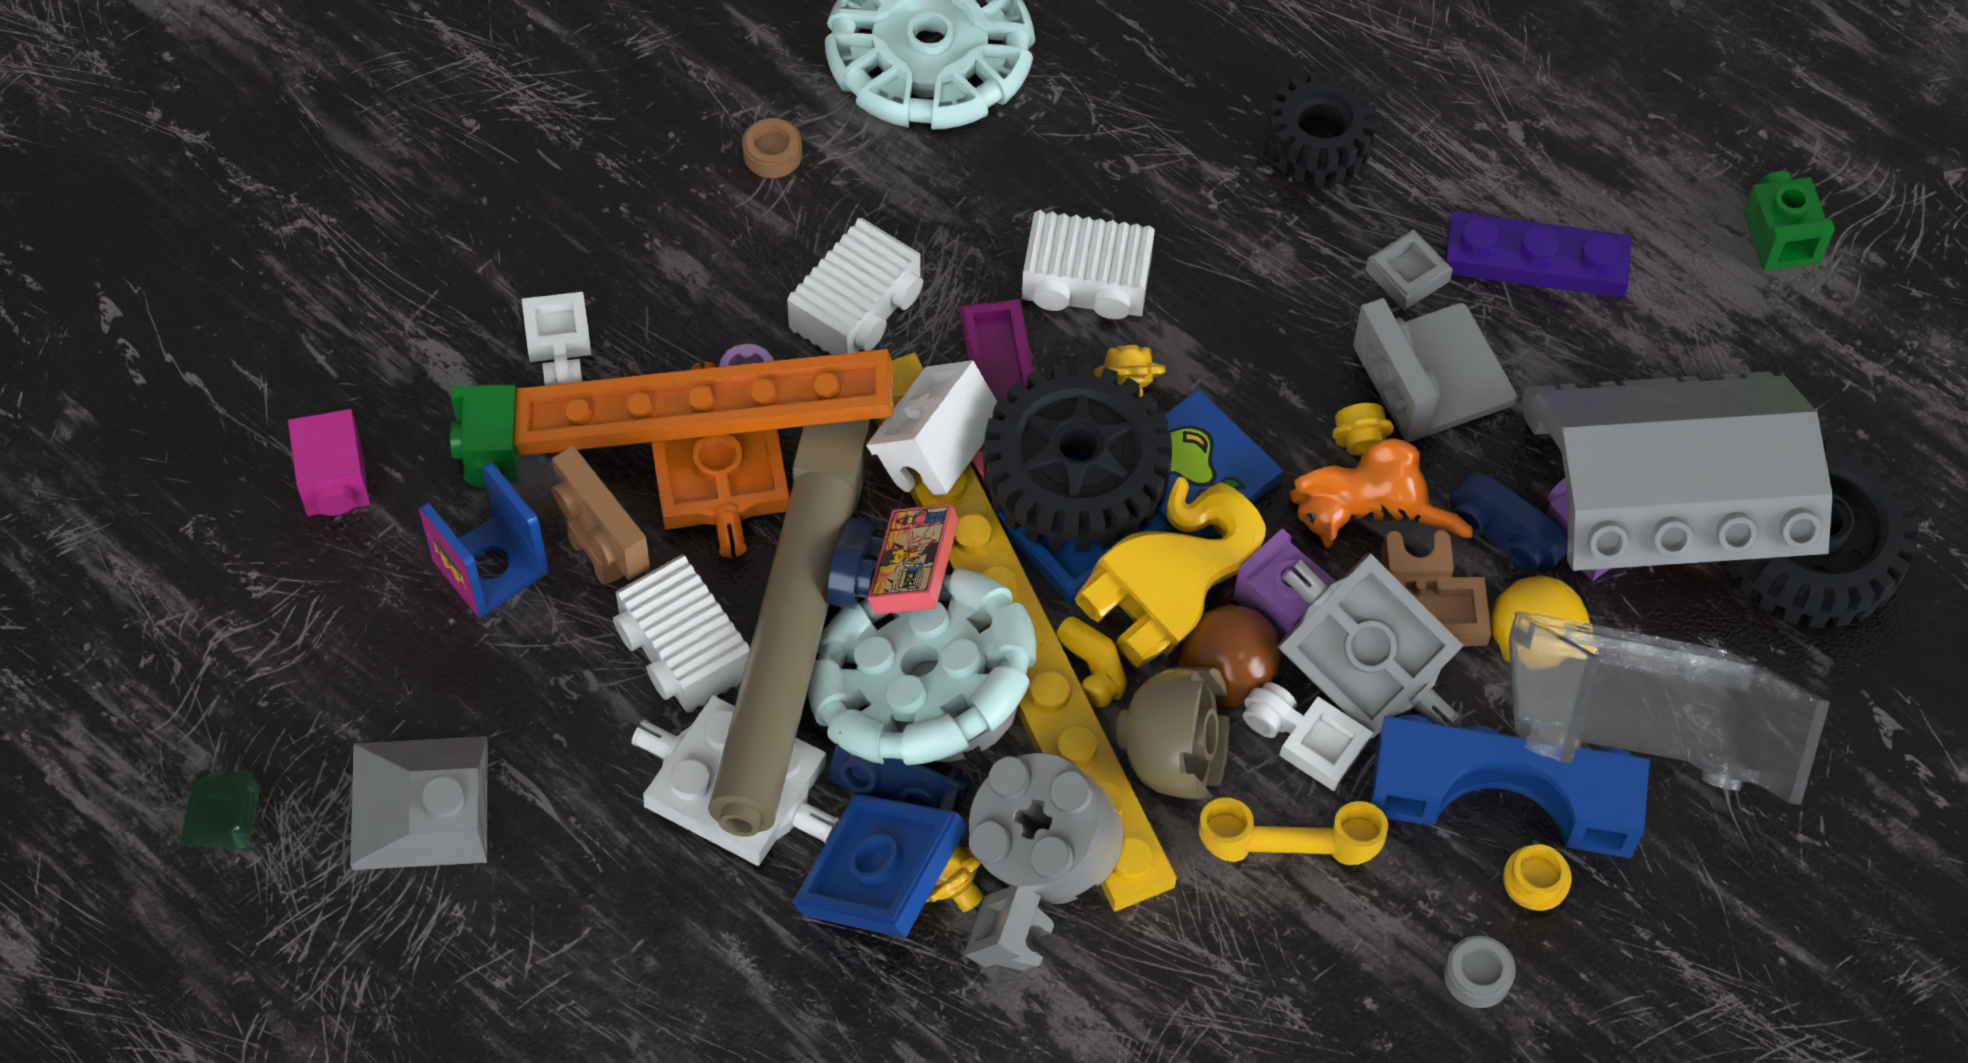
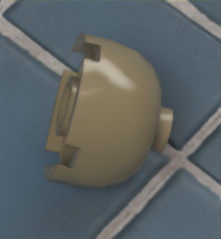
[1116,666,1230,801]

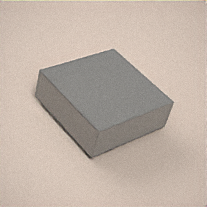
[1365,229,1453,311]

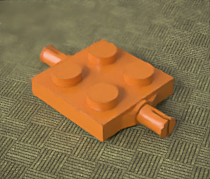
[651,362,789,558]

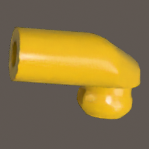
[1056,616,1127,708]

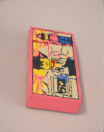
[867,504,959,614]

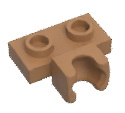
[551,446,650,585]
[1380,530,1491,646]

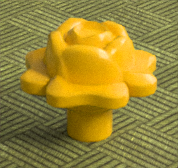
[1093,345,1166,397]
[926,845,984,912]

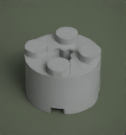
[969,753,1123,904]

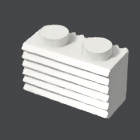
[1022,210,1155,319]
[787,218,923,355]
[613,554,750,713]

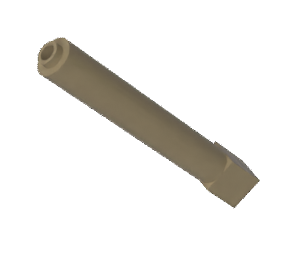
[708,419,871,837]

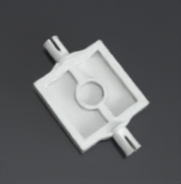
[632,695,840,866]

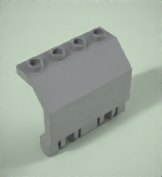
[1522,371,1832,571]

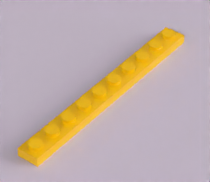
[875,352,1177,912]

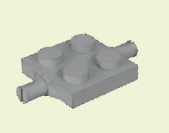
[1276,553,1464,739]

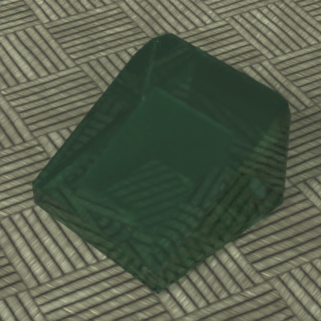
[180,770,260,850]

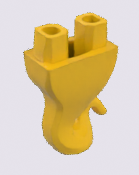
[1074,477,1266,668]

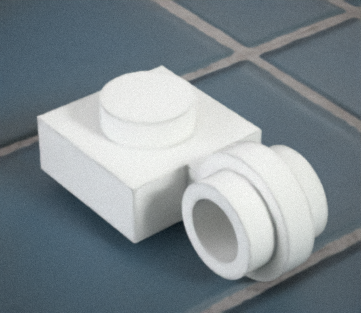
[522,292,591,386]
[1243,682,1373,791]

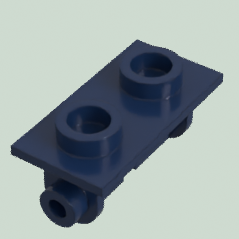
[828,732,971,811]

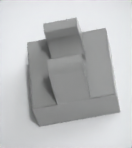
[963,886,1054,971]

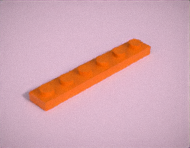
[514,349,893,456]

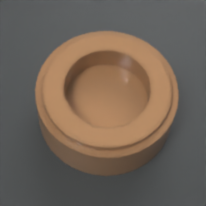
[742,118,802,178]

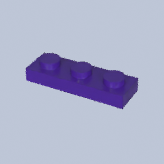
[1445,211,1632,298]

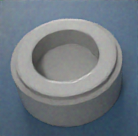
[1444,936,1516,1008]

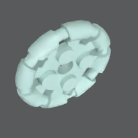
[825,0,1035,130]
[807,568,1037,765]

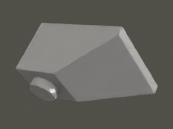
[350,736,488,870]

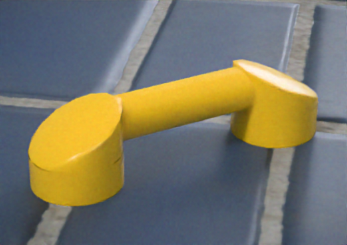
[1199,798,1388,865]

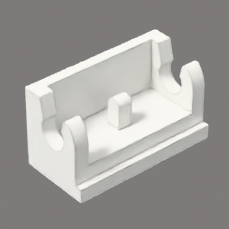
[866,360,997,495]

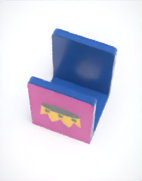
[419,462,549,618]

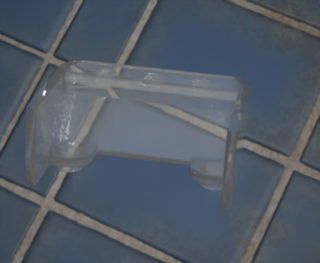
[1509,611,1830,805]

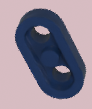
[1450,472,1568,572]
[827,518,885,609]

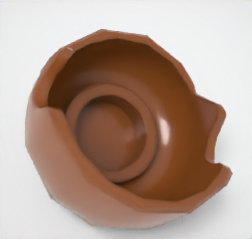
[1178,604,1284,708]

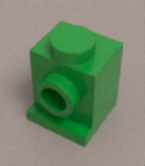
[1743,171,1835,271]
[450,385,520,487]

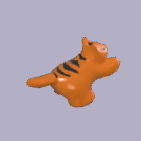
[1289,438,1473,548]

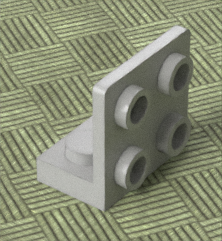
[1353,298,1517,443]

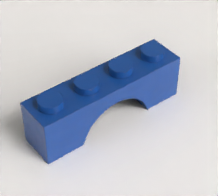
[1369,715,1650,858]

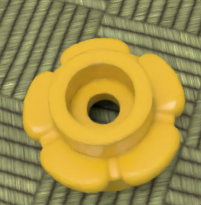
[1332,403,1394,456]

